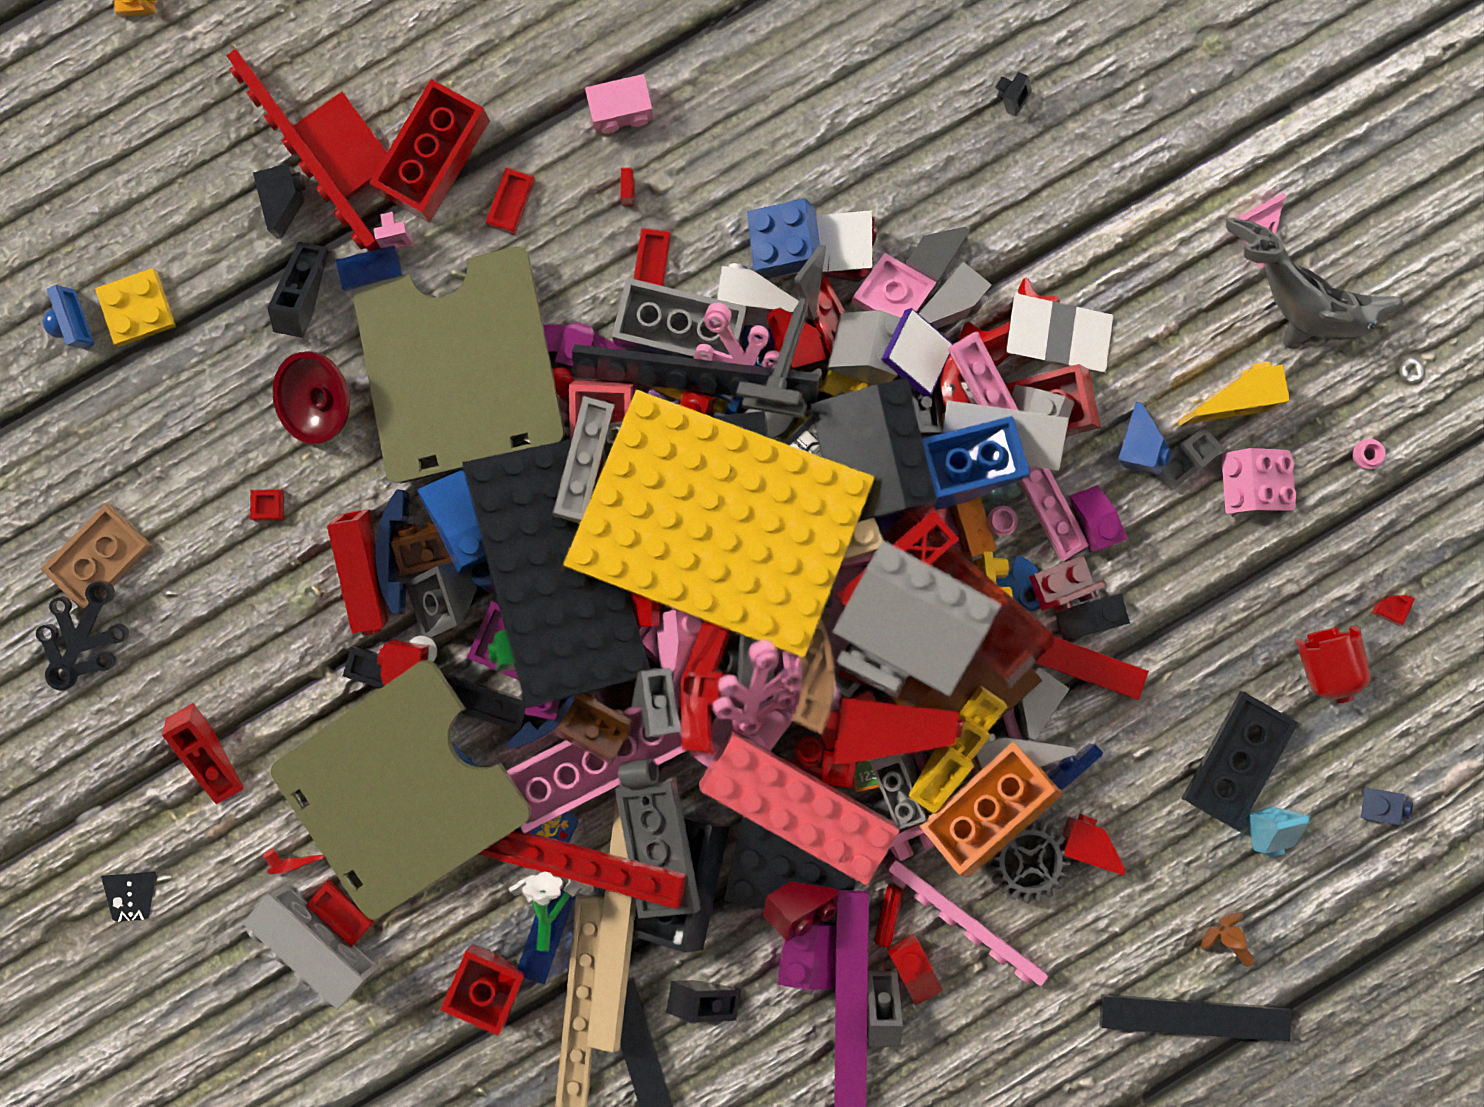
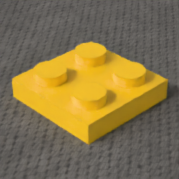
[95,268,176,347]

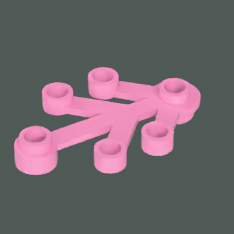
[694,303,780,368]
[713,640,802,735]

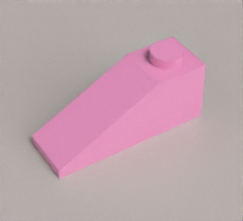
[656,610,703,709]

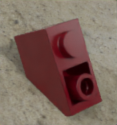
[763,881,840,942]

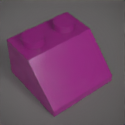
[777,922,836,990]

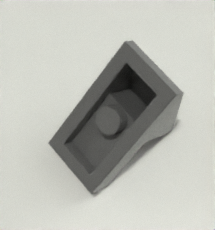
[632,668,681,737]

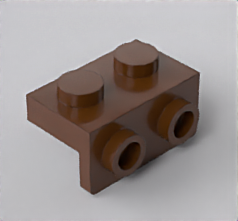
[556,694,633,764]

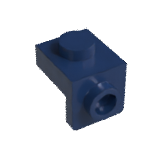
[1361,787,1413,825]

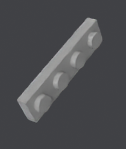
[553,396,614,523]

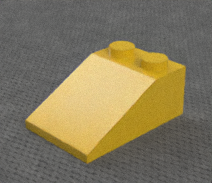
[1178,361,1290,426]

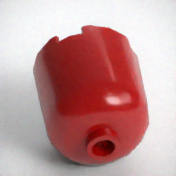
[1296,626,1370,703]

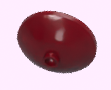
[272,351,350,444]

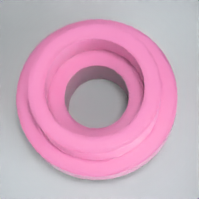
[1353,439,1385,470]

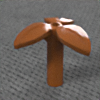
[1201,912,1255,967]

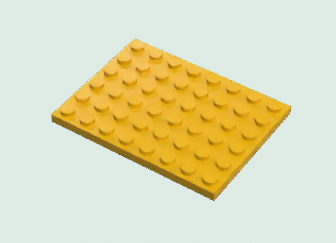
[563,390,874,659]

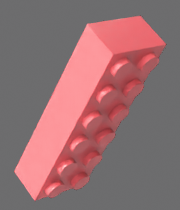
[699,729,900,886]

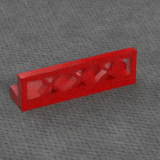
[835,510,959,607]

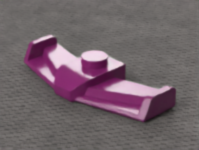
[543,322,628,368]

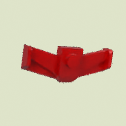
[679,622,733,755]

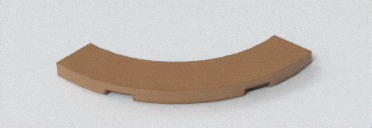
[792,618,835,734]

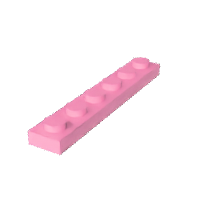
[885,857,1048,986]

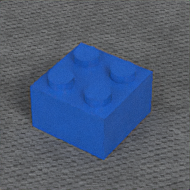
[747,198,820,279]

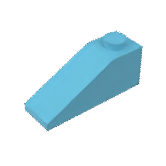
[1246,807,1310,857]

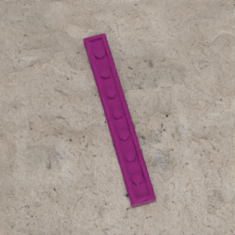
[834,890,869,1107]

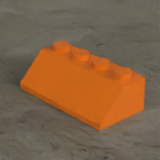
[919,742,1063,877]

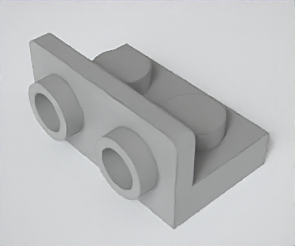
[837,644,909,698]

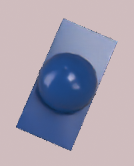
[42,285,94,349]

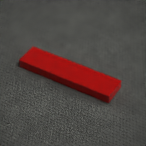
[1021,629,1149,700]

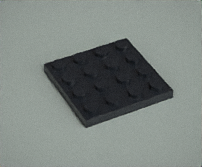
[724,800,873,925]

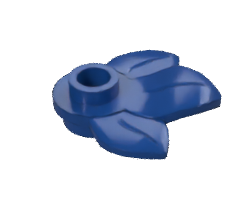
[996,556,1041,616]

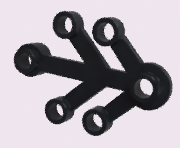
[36,580,129,691]

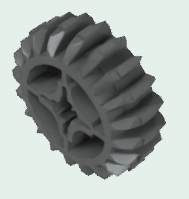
[986,819,1071,903]

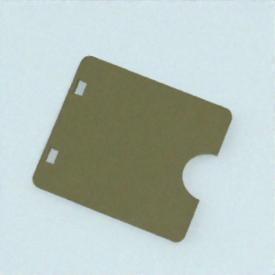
[354,246,565,484]
[271,660,531,920]

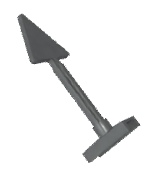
[736,245,826,418]

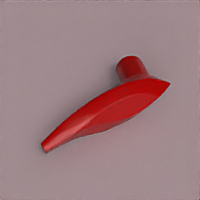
[263,849,325,875]

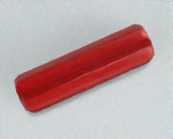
[874,884,904,947]

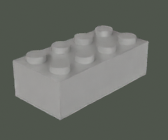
[612,278,747,359]
[242,885,379,1010]

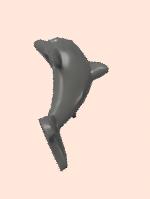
[1226,218,1404,346]

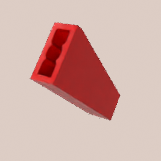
[327,509,388,636]
[833,698,963,764]

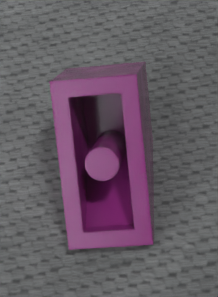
[1068,485,1127,553]

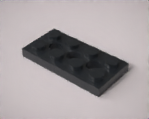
[1181,691,1298,831]

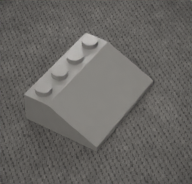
[832,541,1001,696]

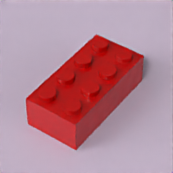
[369,79,490,223]

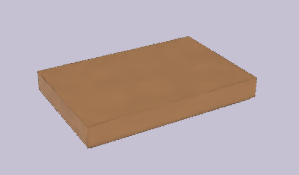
[41,503,153,612]

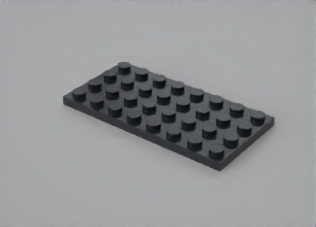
[462,439,650,709]

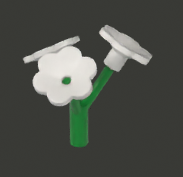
[509,872,594,951]

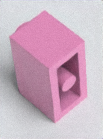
[585,74,654,134]

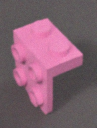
[1221,448,1296,514]

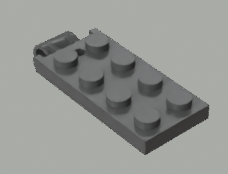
[615,759,701,918]

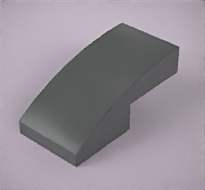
[1158,426,1224,491]

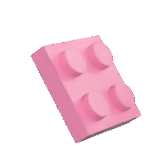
[852,253,937,317]

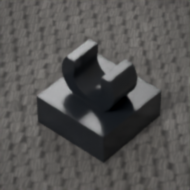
[995,72,1032,117]

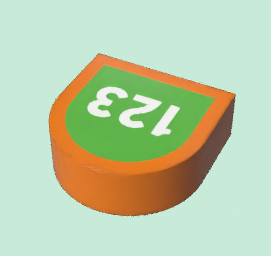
[853,760,880,792]

